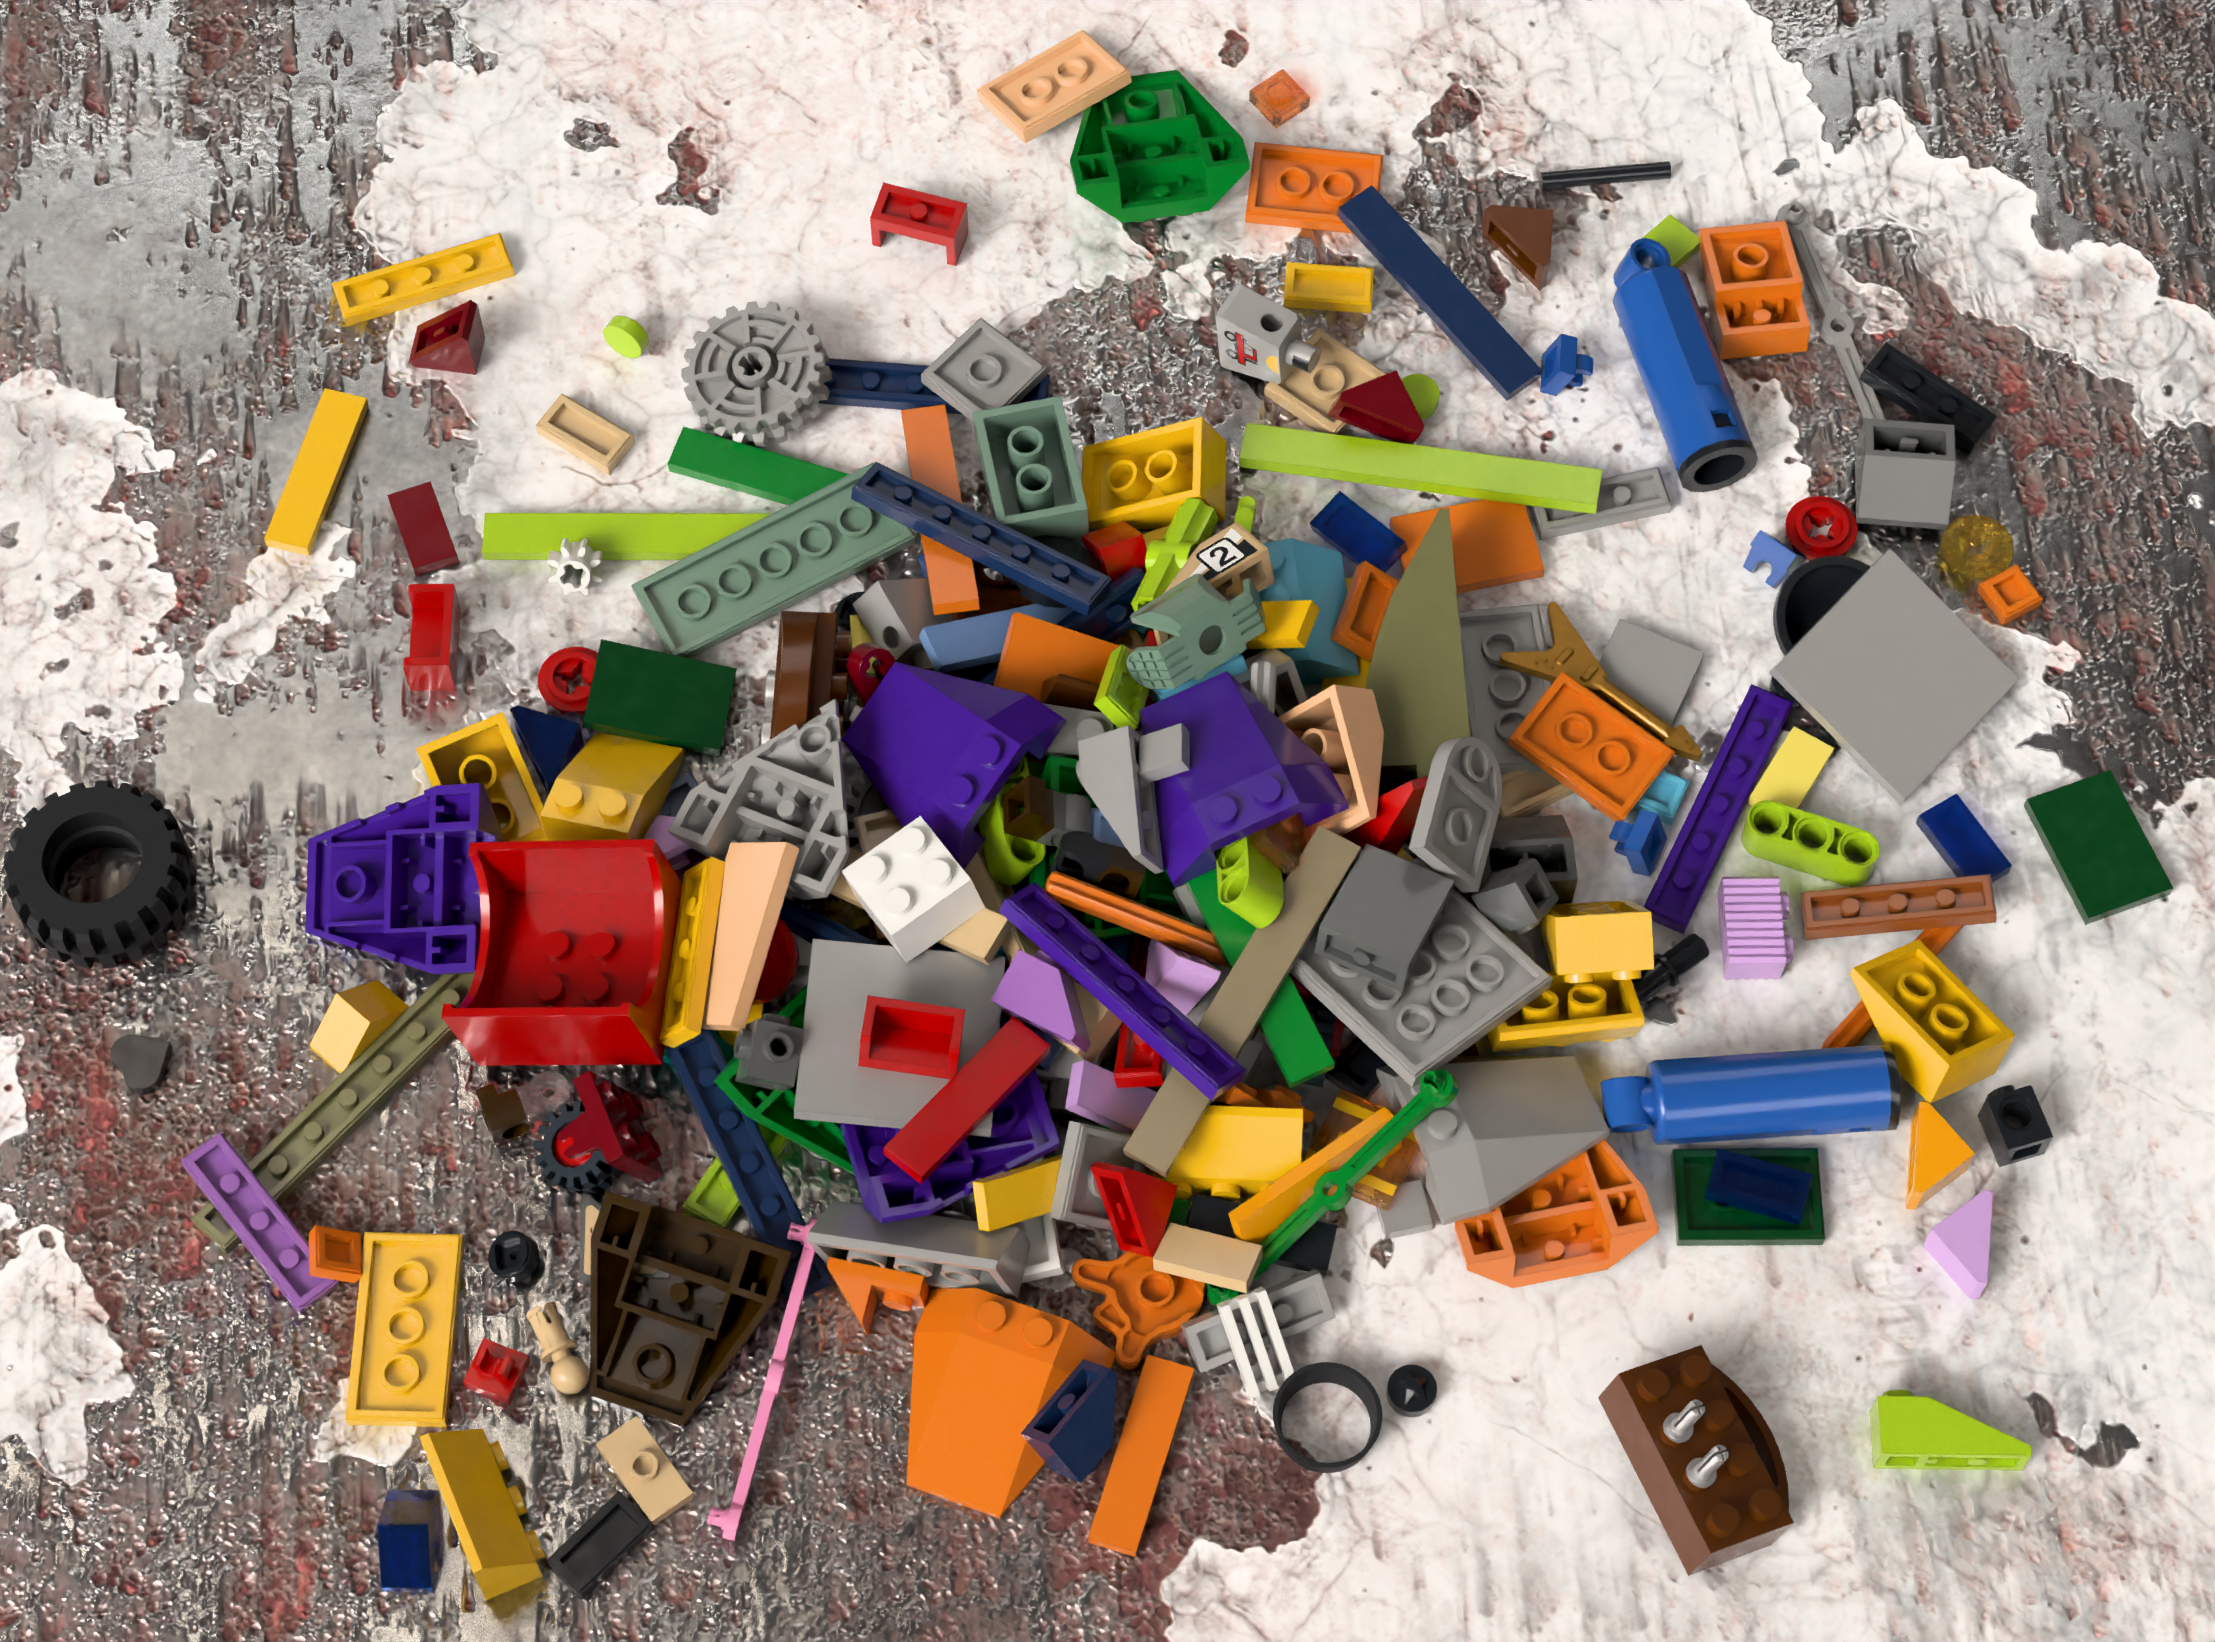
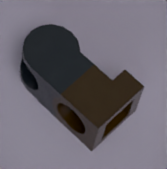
[1049,832,1146,901]

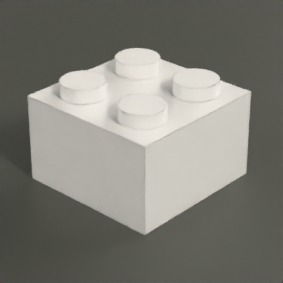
[841,816,985,963]

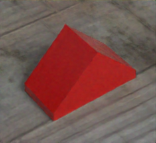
[1082,521,1147,583]
[1090,1161,1178,1258]

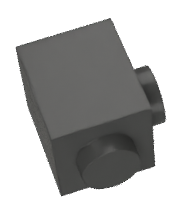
[1471,859,1559,935]
[734,1014,805,1092]

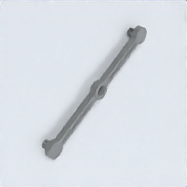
[1775,201,1886,420]

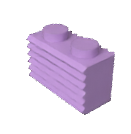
[1717,876,1793,980]

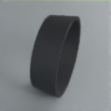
[1273,1362,1383,1473]

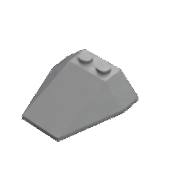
[1376,1056,1609,1225]

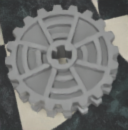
[681,301,832,448]

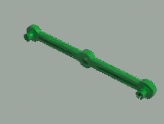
[1207,1069,1459,1307]

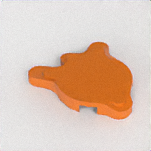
[1072,1252,1207,1370]

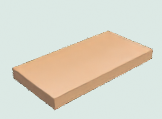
[701,842,799,1031]

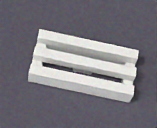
[1216,1286,1294,1399]

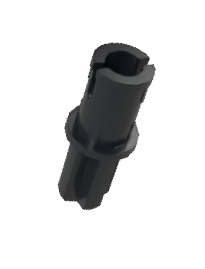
[1631,934,1710,1006]

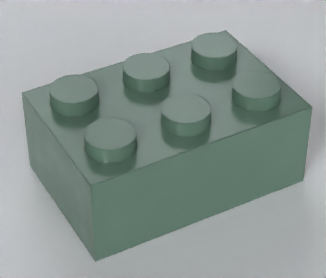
[973,396,1089,540]

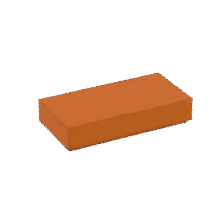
[1331,560,1399,661]

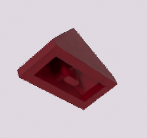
[408,300,485,375]
[1328,370,1425,444]

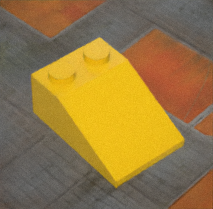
[1082,417,1227,529]
[416,712,548,842]
[540,732,685,841]
[1539,900,1654,983]
[1850,939,2016,1104]

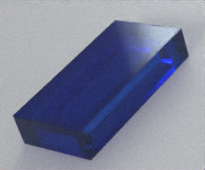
[1310,491,1408,573]
[1916,793,2012,883]
[1704,1148,1813,1225]

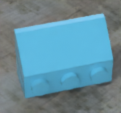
[1258,538,1359,686]

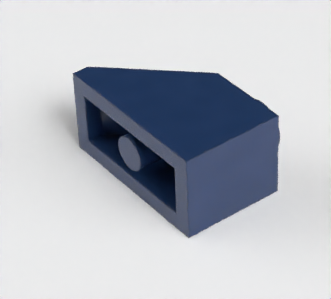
[1021,1359,1117,1483]

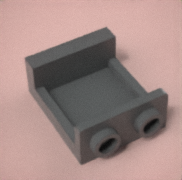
[1314,843,1454,992]

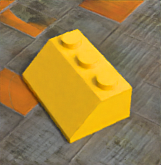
[1487,971,1644,1052]
[1153,1105,1303,1202]
[419,1428,546,1601]

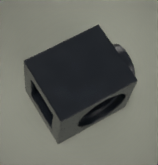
[1978,1085,2053,1167]

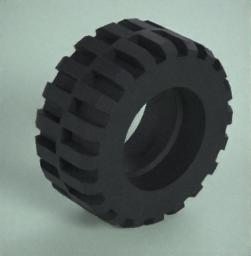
[3,780,196,969]

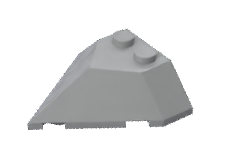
[668,699,850,900]

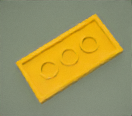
[345,1232,464,1427]

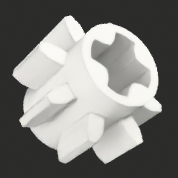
[547,538,604,596]

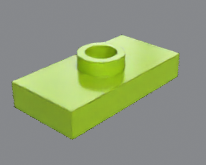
[1094,644,1150,730]

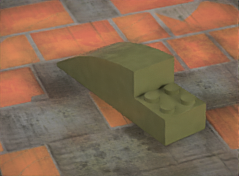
[1365,508,1473,886]

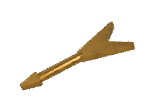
[1499,601,1702,762]

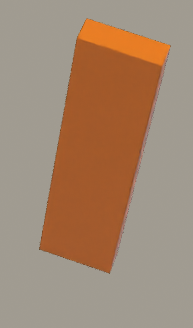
[1088,1354,1195,1557]

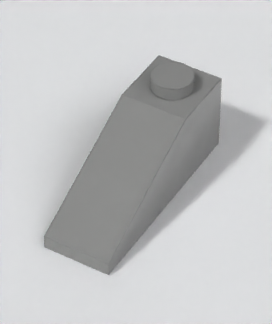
[1076,725,1164,874]

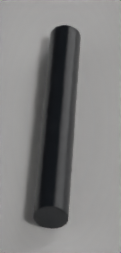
[1540,161,1671,190]

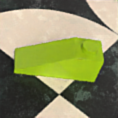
[1869,1390,2032,1471]

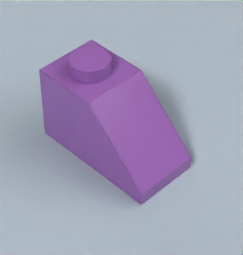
[990,949,1091,1053]

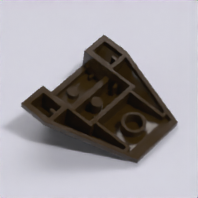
[590,1191,793,1427]

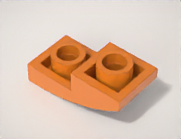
[1210,1082,1315,1123]

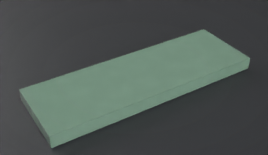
[631,463,916,658]

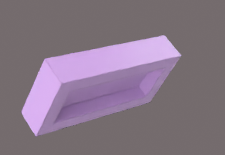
[1065,1060,1157,1134]

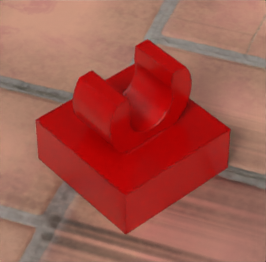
[463,1338,530,1405]

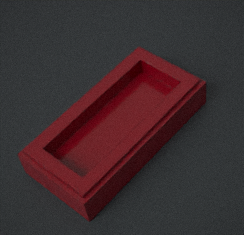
[387,481,459,576]

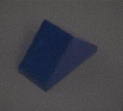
[510,705,584,795]
[377,1490,440,1591]

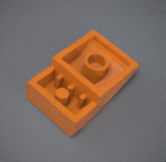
[1698,221,1810,360]

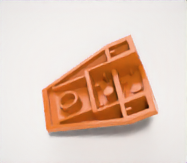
[1454,1139,1659,1288]
[907,1288,1115,1519]

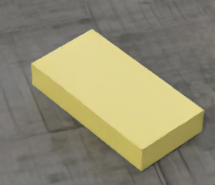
[1748,726,1834,809]

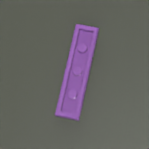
[181,1131,339,1315]

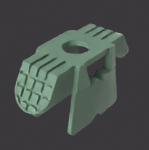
[1126,574,1266,689]

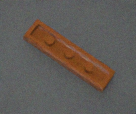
[1800,874,1997,940]

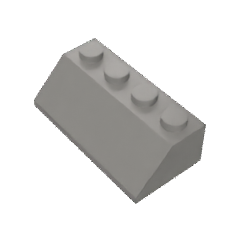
[807,1197,1030,1299]

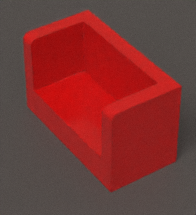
[870,182,968,266]
[403,584,461,691]
[858,995,966,1080]

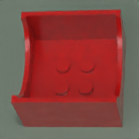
[441,839,682,1066]

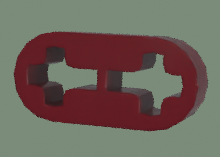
[847,642,896,706]

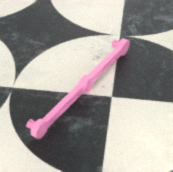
[707,1218,818,1541]

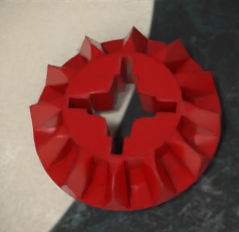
[1785,496,1858,561]
[538,647,598,716]

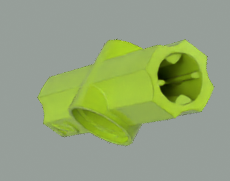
[1131,498,1218,612]

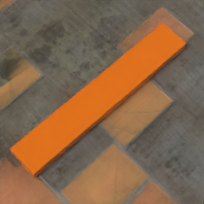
[901,404,980,616]

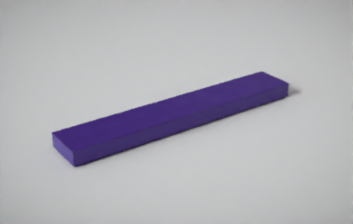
[1644,684,1794,935]
[999,882,1247,1101]

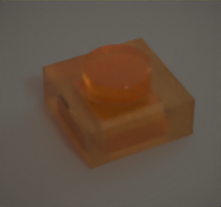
[1249,69,1310,128]

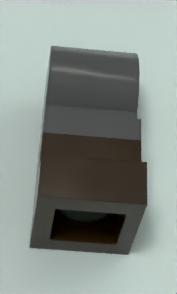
[1003,775,1092,847]

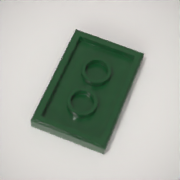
[582,639,737,757]
[2024,770,2173,925]
[1671,1148,1825,1246]

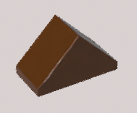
[1481,205,1553,291]

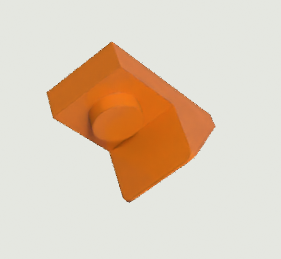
[827,1257,930,1335]

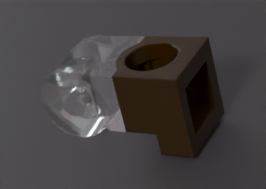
[475,1071,573,1148]

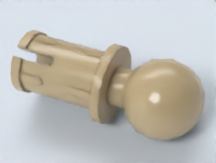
[526,1302,590,1395]

